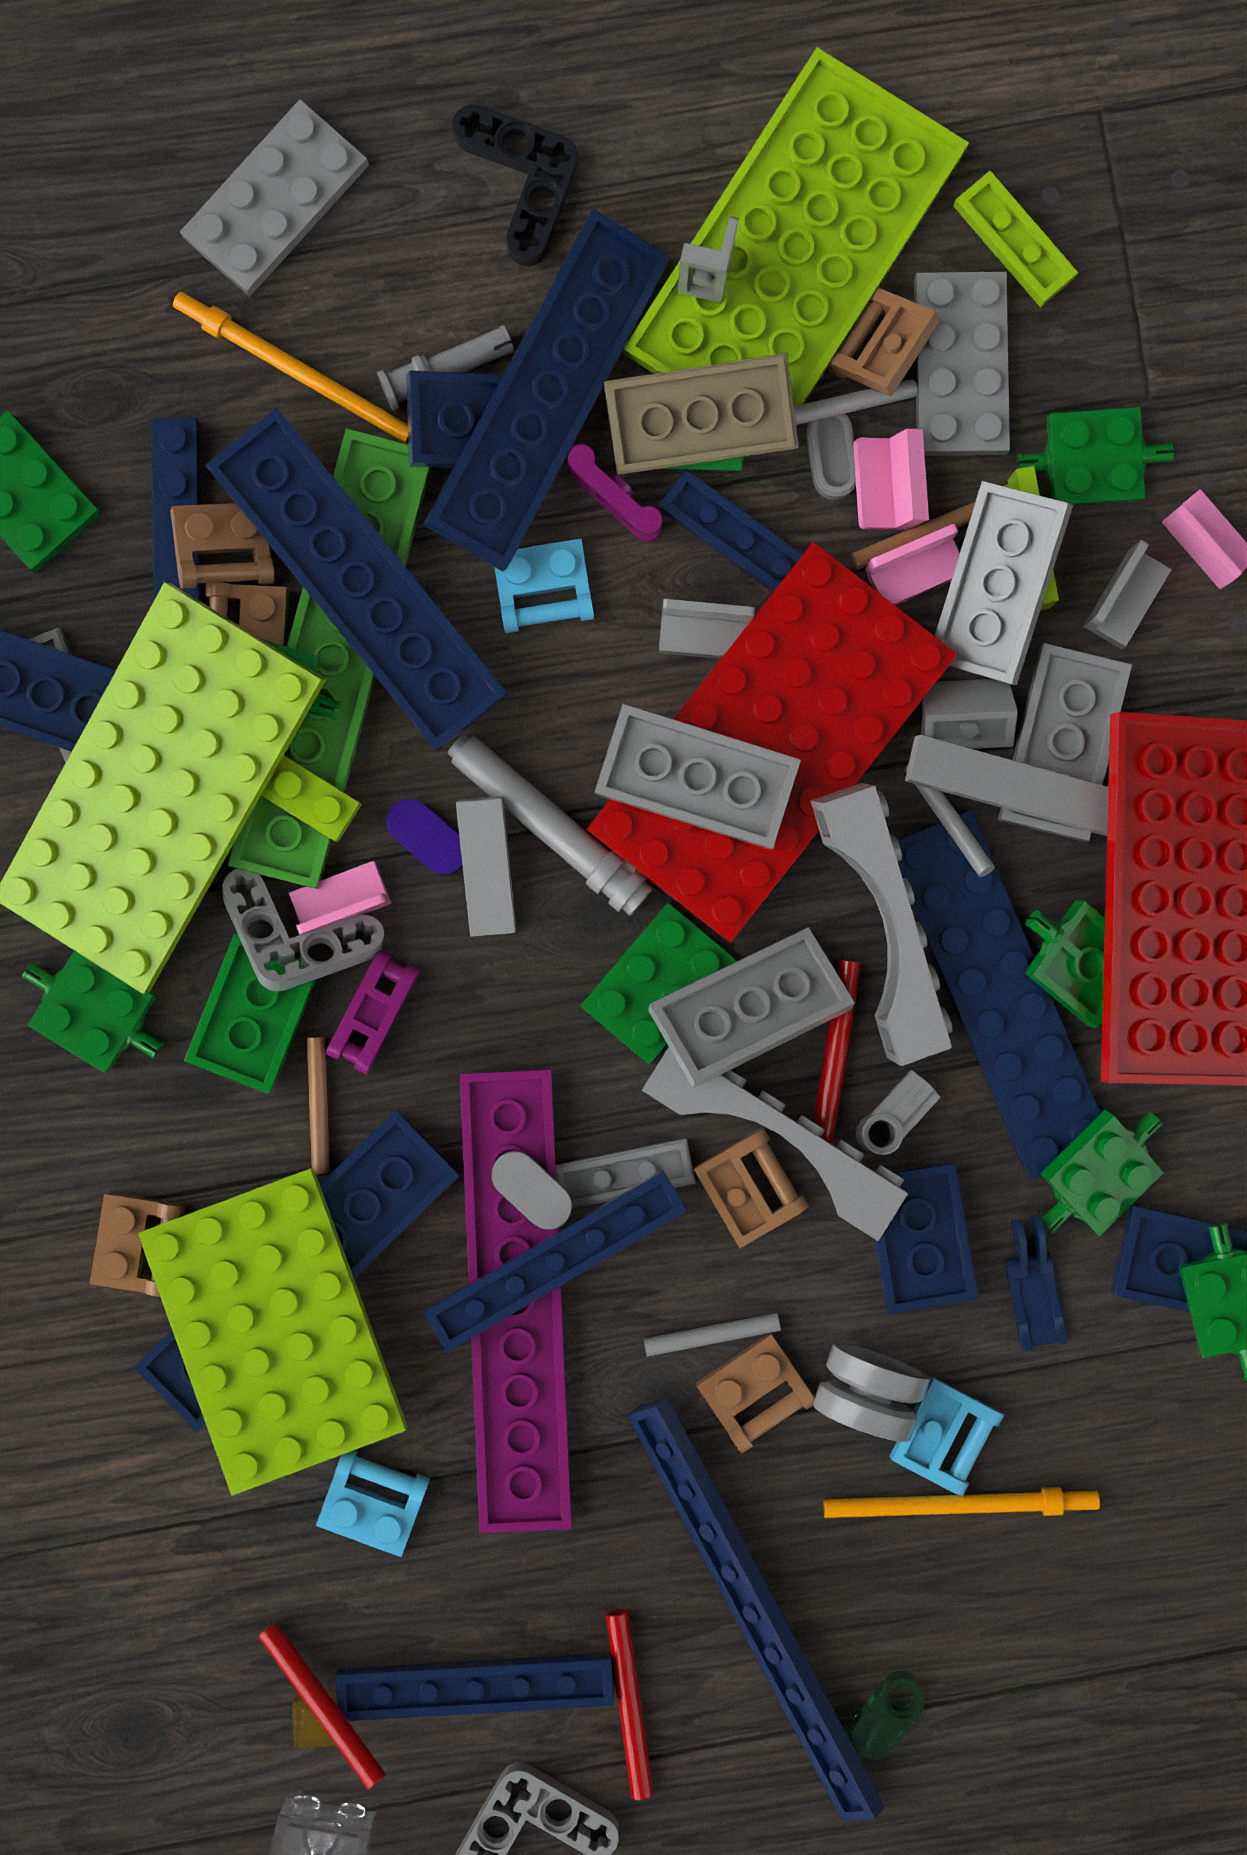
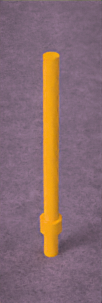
[173,291,408,444]
[823,1487,1100,1518]

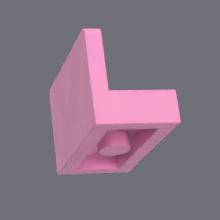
[853,429,929,530]
[1162,489,1247,589]
[865,523,960,605]
[289,861,392,935]

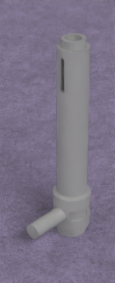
[447,733,654,916]

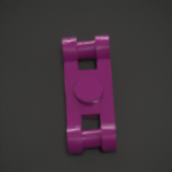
[568,444,662,543]
[326,950,420,1075]

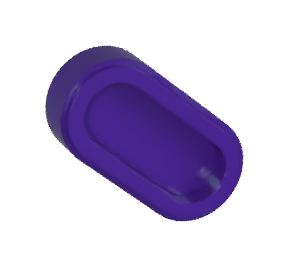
[387,799,463,875]

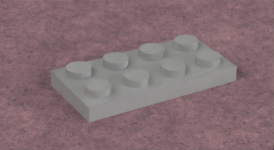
[180,99,369,297]
[914,272,1010,456]
[935,481,1073,685]
[998,643,1132,842]
[594,704,801,850]
[648,927,855,1088]

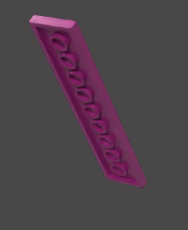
[460,1069,572,1533]

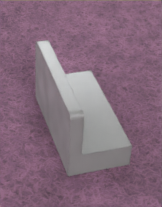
[677,216,739,303]
[1083,540,1172,649]
[658,599,755,659]
[921,679,1017,749]

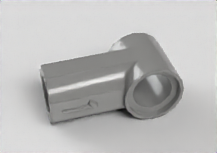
[856,1070,940,1155]

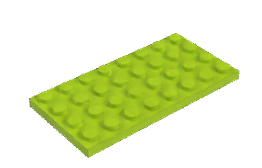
[623,47,969,406]
[0,582,326,994]

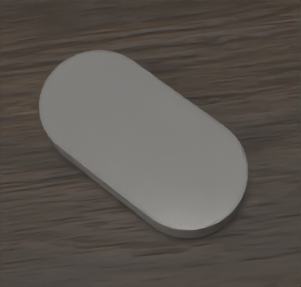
[806,414,856,500]
[492,1151,572,1229]

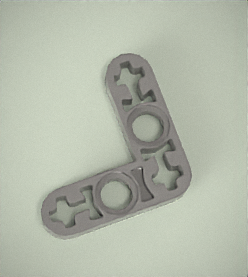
[223,869,384,991]
[455,1762,619,1855]

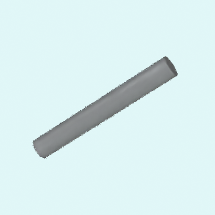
[794,379,918,425]
[905,764,995,877]
[644,1313,781,1357]

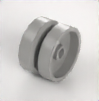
[813,1342,931,1442]

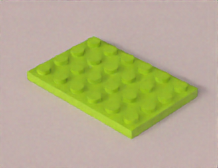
[138,1167,408,1496]

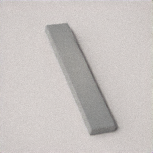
[905,735,1108,836]

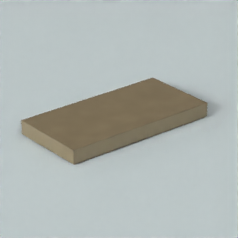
[604,353,799,475]

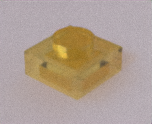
[292,1693,337,1748]

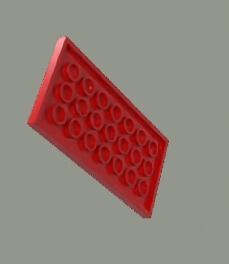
[586,542,958,943]
[1101,712,1247,1086]

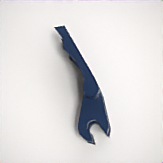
[1004,1214,1068,1352]

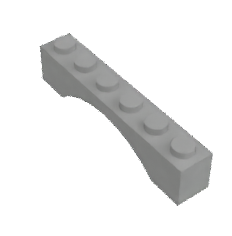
[810,783,952,1066]
[642,1047,908,1241]

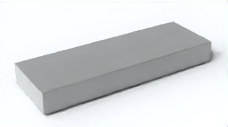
[456,796,516,937]
[556,1138,696,1209]

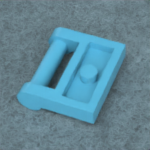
[494,539,594,634]
[890,1375,1005,1496]
[316,1450,430,1557]

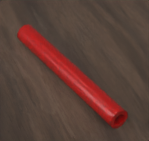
[814,960,862,1143]
[606,1609,654,1800]
[258,1622,387,1790]

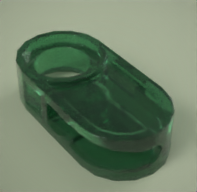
[851,1671,925,1760]

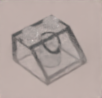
[269,1795,376,1855]

